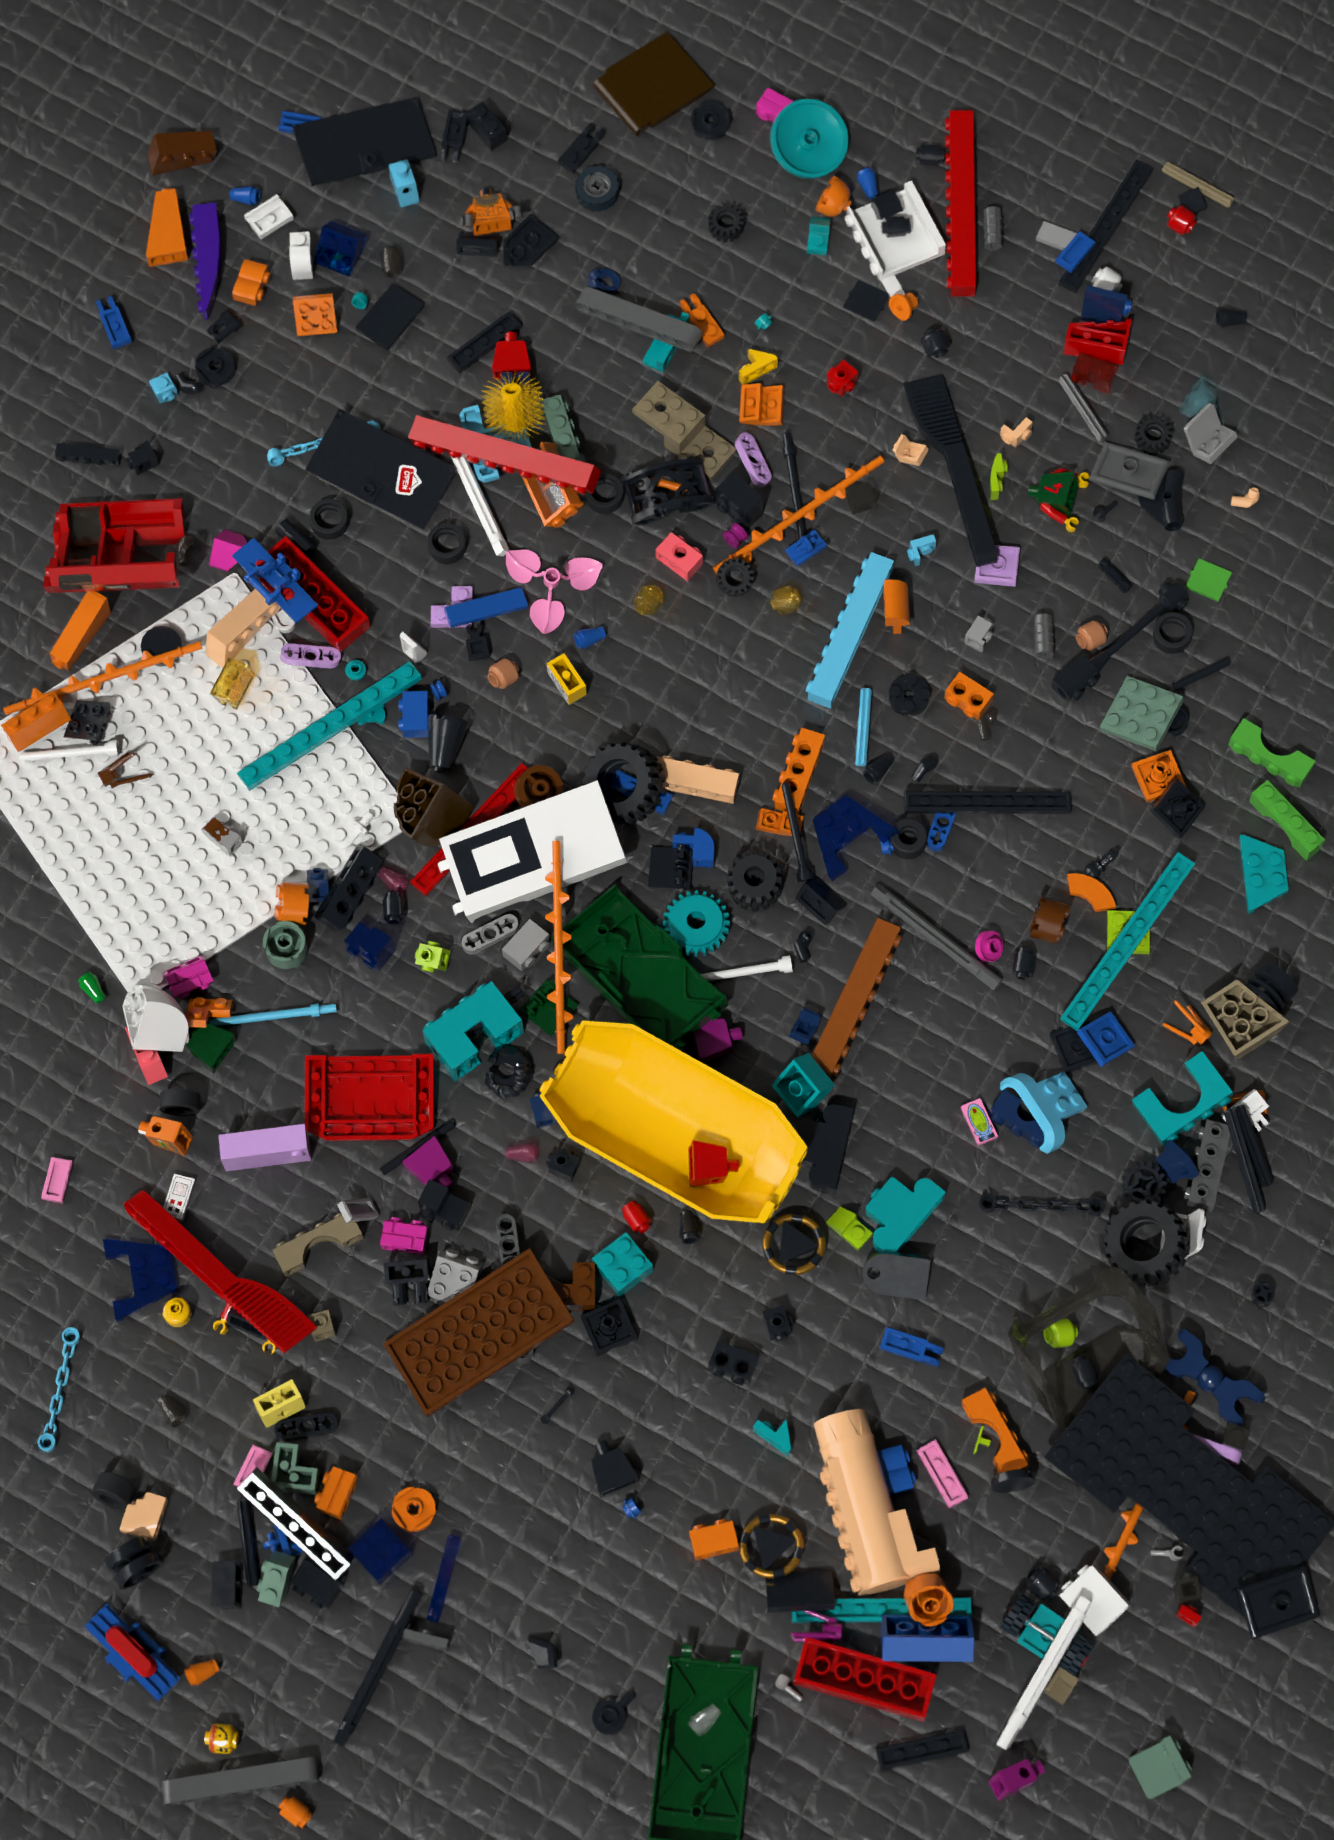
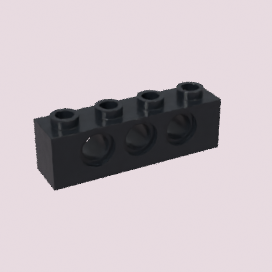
[314,846,383,931]

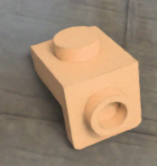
[1000,417,1032,448]
[893,435,929,466]

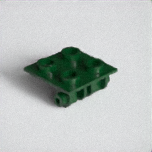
[519,979,579,1036]

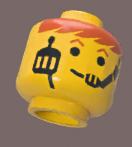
[205,1723,239,1754]

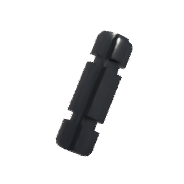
[1098,559,1132,593]

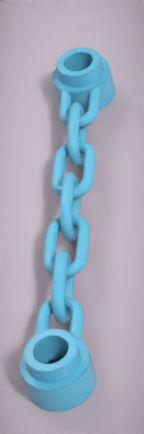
[267,420,381,466]
[38,1327,80,1452]

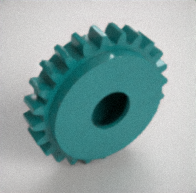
[663,890,730,957]

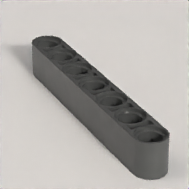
[575,287,703,352]
[496,1214,534,1364]
[162,1757,319,1806]

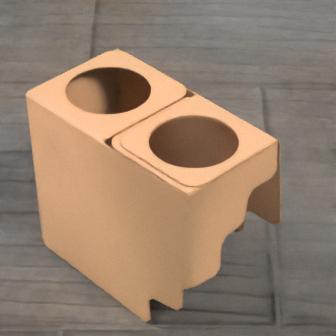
[120,1492,168,1542]

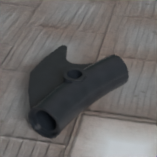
[1137,470,1184,531]

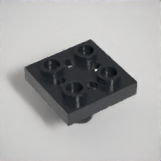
[1150,779,1205,838]
[580,1299,637,1357]

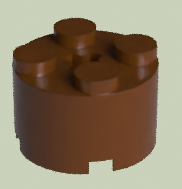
[1029,896,1070,944]

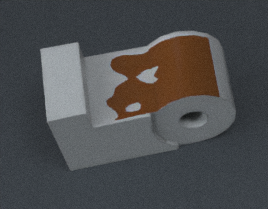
[201,817,242,857]

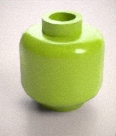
[1044,1318,1078,1348]

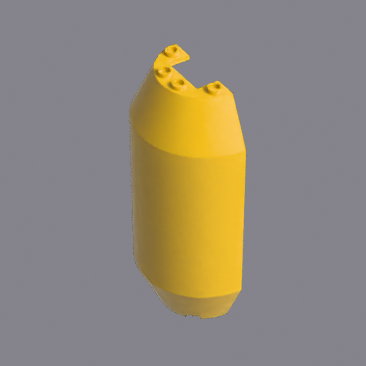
[540,1021,808,1223]

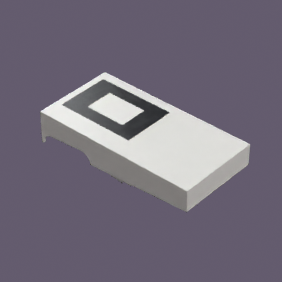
[438,780,628,923]

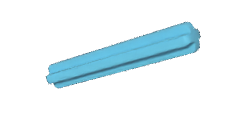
[855,688,872,767]

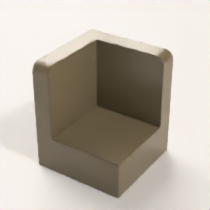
[1044,1667,1079,1704]

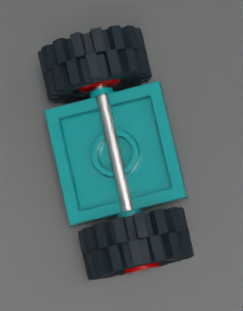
[1000,1594,1096,1676]

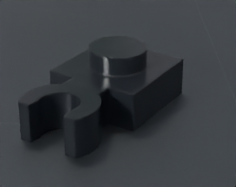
[465,623,490,661]

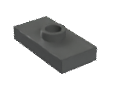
[403,1629,450,1651]

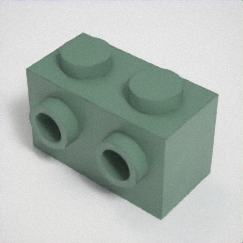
[257,1551,295,1607]

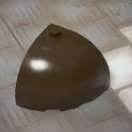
[394,768,474,847]

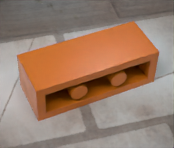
[1,692,71,752]

